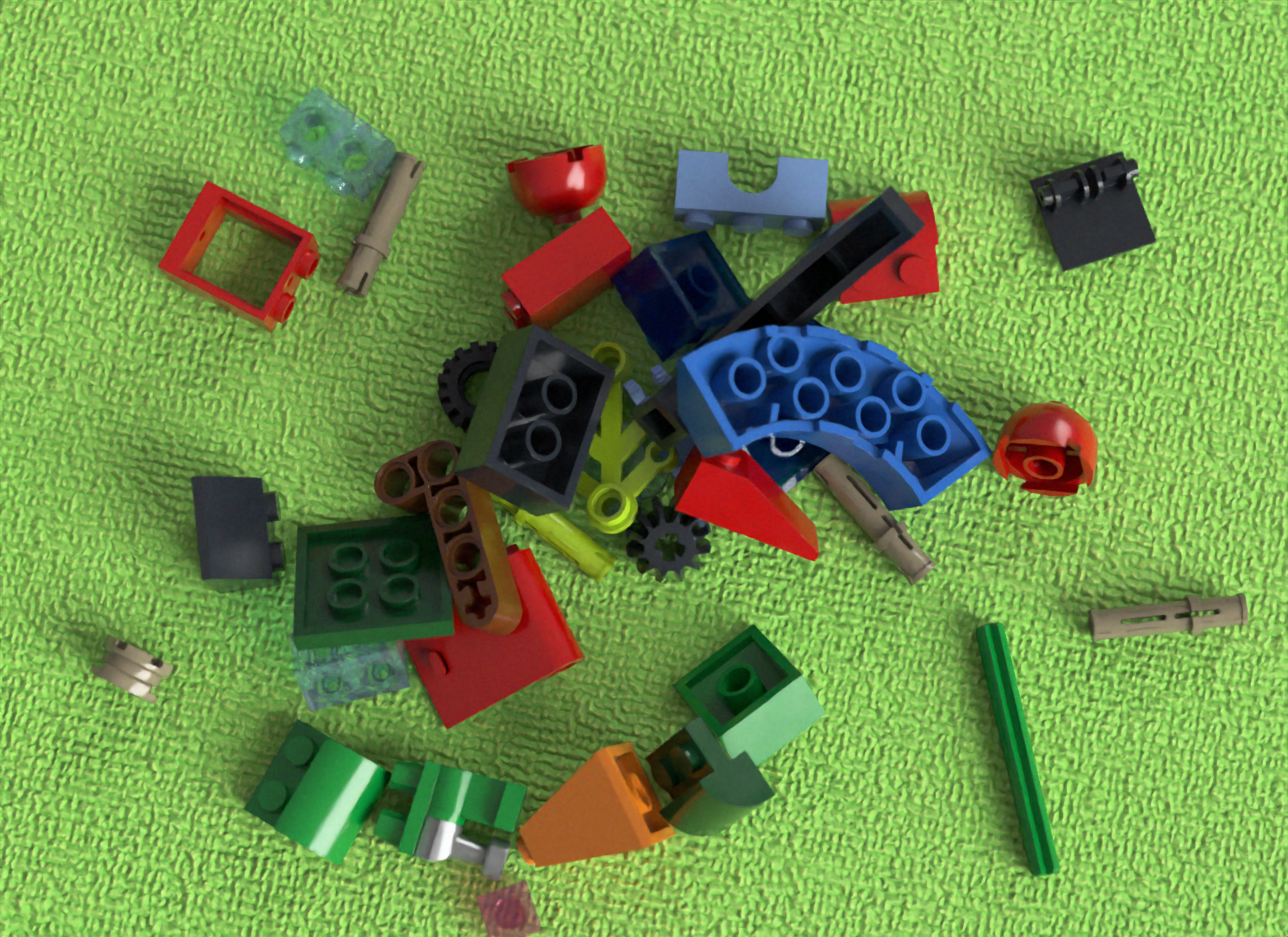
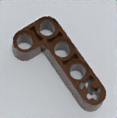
[374,439,522,636]

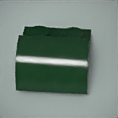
[645,716,776,836]

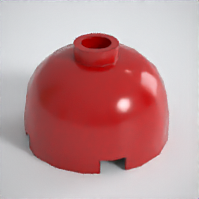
[505,144,608,225]
[993,401,1098,496]

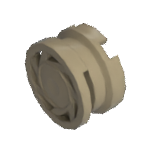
[89,634,174,704]

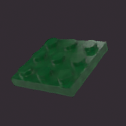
[293,514,454,651]

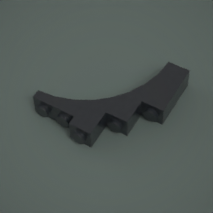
[629,185,926,452]

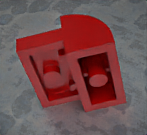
[826,189,940,304]

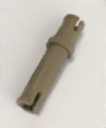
[336,152,426,298]
[812,453,936,586]
[1088,593,1248,642]

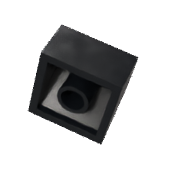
[191,476,286,594]

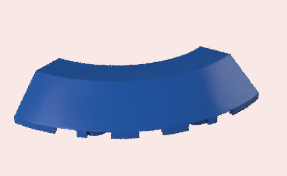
[677,325,992,511]

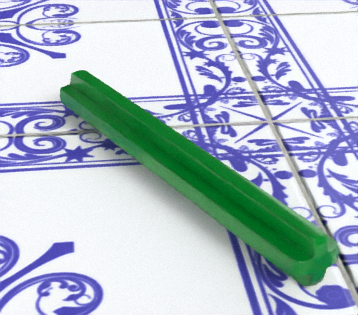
[975,622,1060,877]

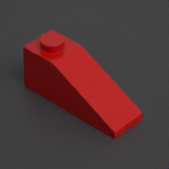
[674,444,819,562]

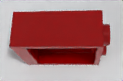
[158,180,321,333]

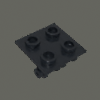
[1029,151,1157,273]

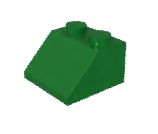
[672,624,826,766]

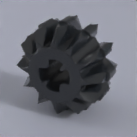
[625,495,711,583]

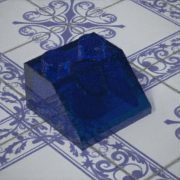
[610,230,749,363]

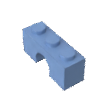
[674,150,829,237]

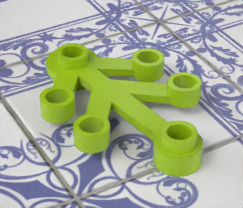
[576,342,680,534]

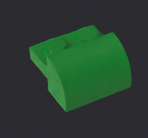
[244,719,392,865]

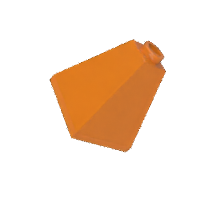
[516,741,676,868]

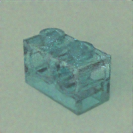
[278,85,397,203]
[290,633,411,711]

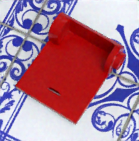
[403,544,585,730]

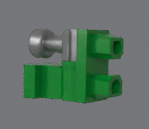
[374,760,528,882]

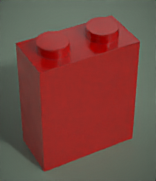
[499,206,632,331]

